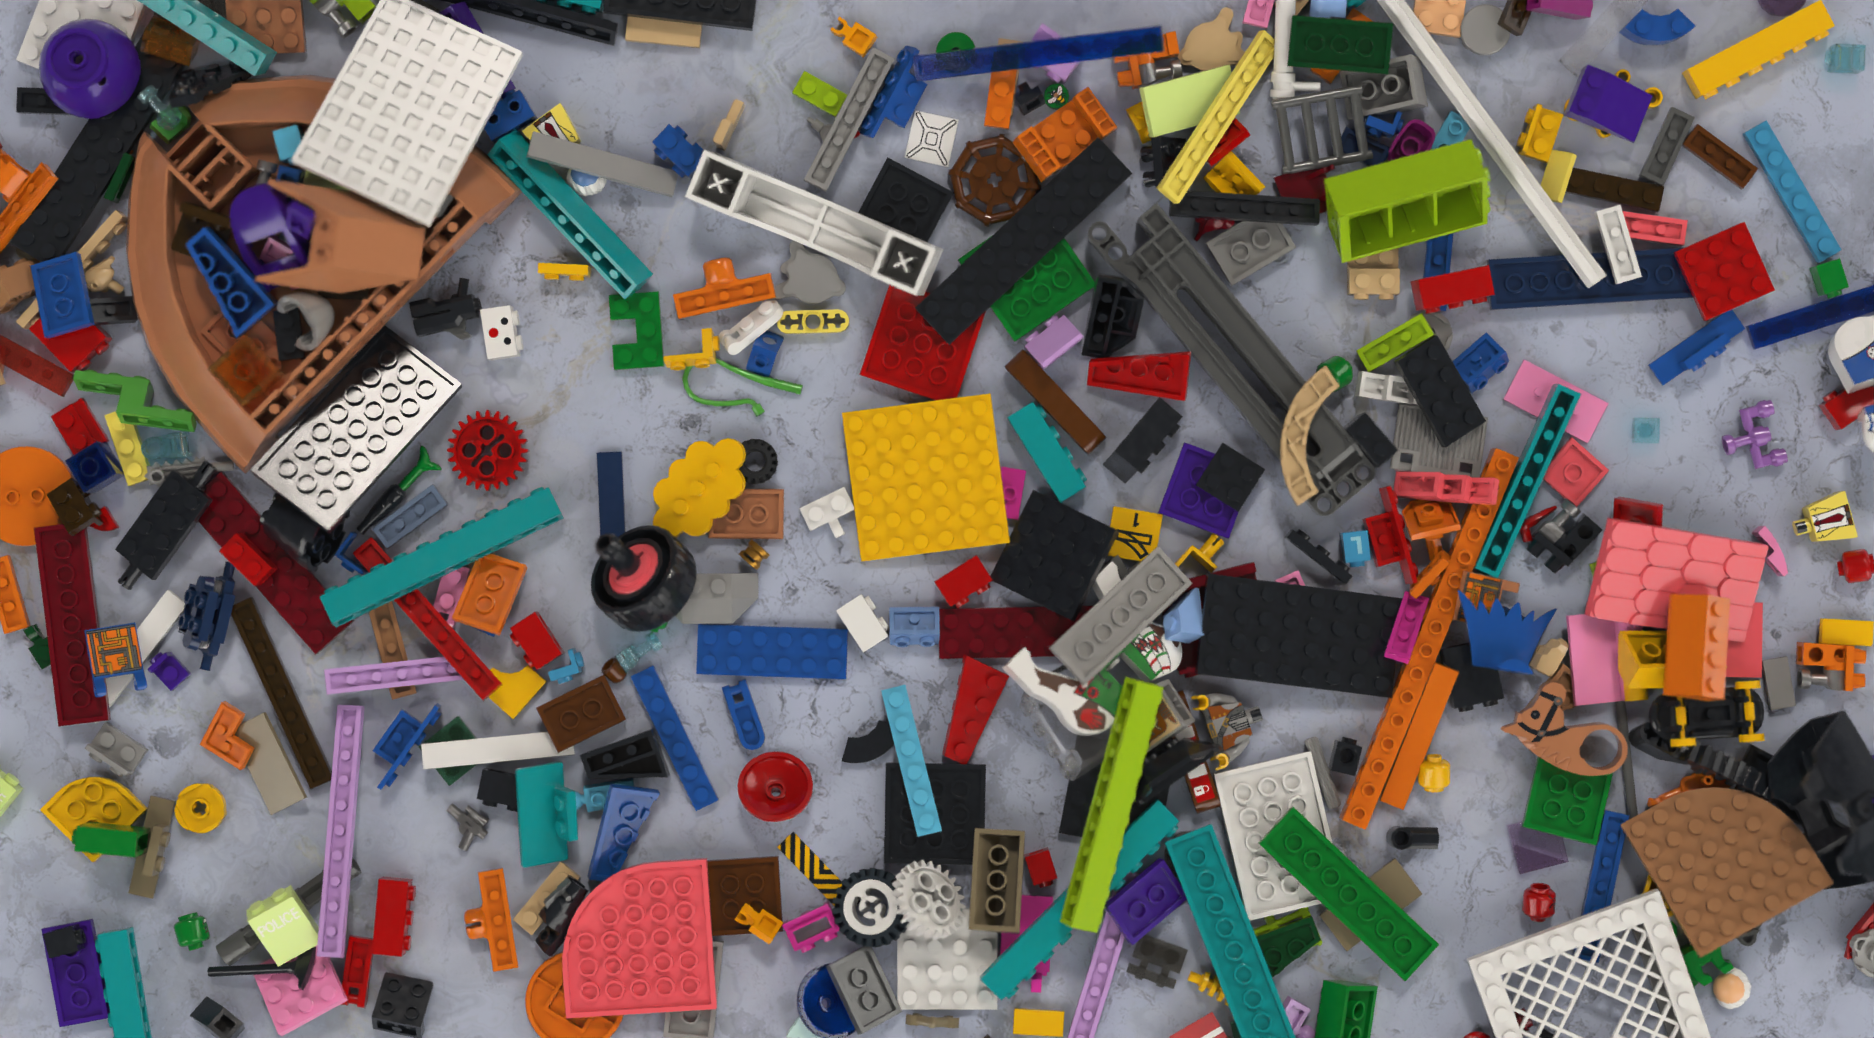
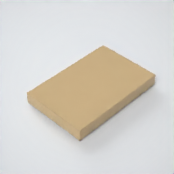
[625,16,702,48]

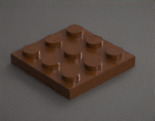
[707,856,783,936]

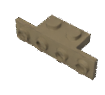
[128,795,176,899]

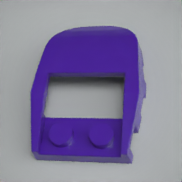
[230,183,311,291]

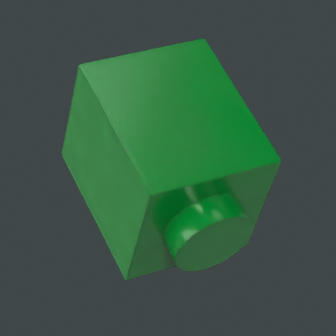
[1809,258,1849,299]

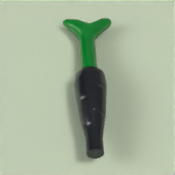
[356,445,442,535]

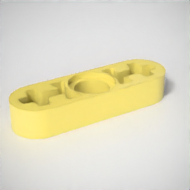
[777,309,849,334]

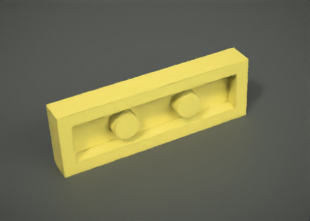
[104,411,150,486]

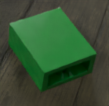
[72,822,150,857]

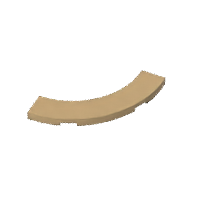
[1280,365,1340,506]

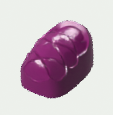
[1387,119,1435,162]

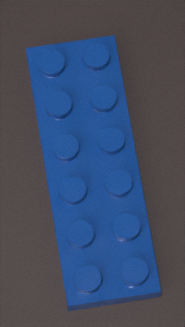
[696,624,848,679]

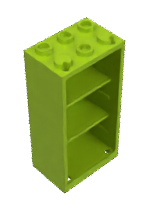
[1324,139,1491,263]

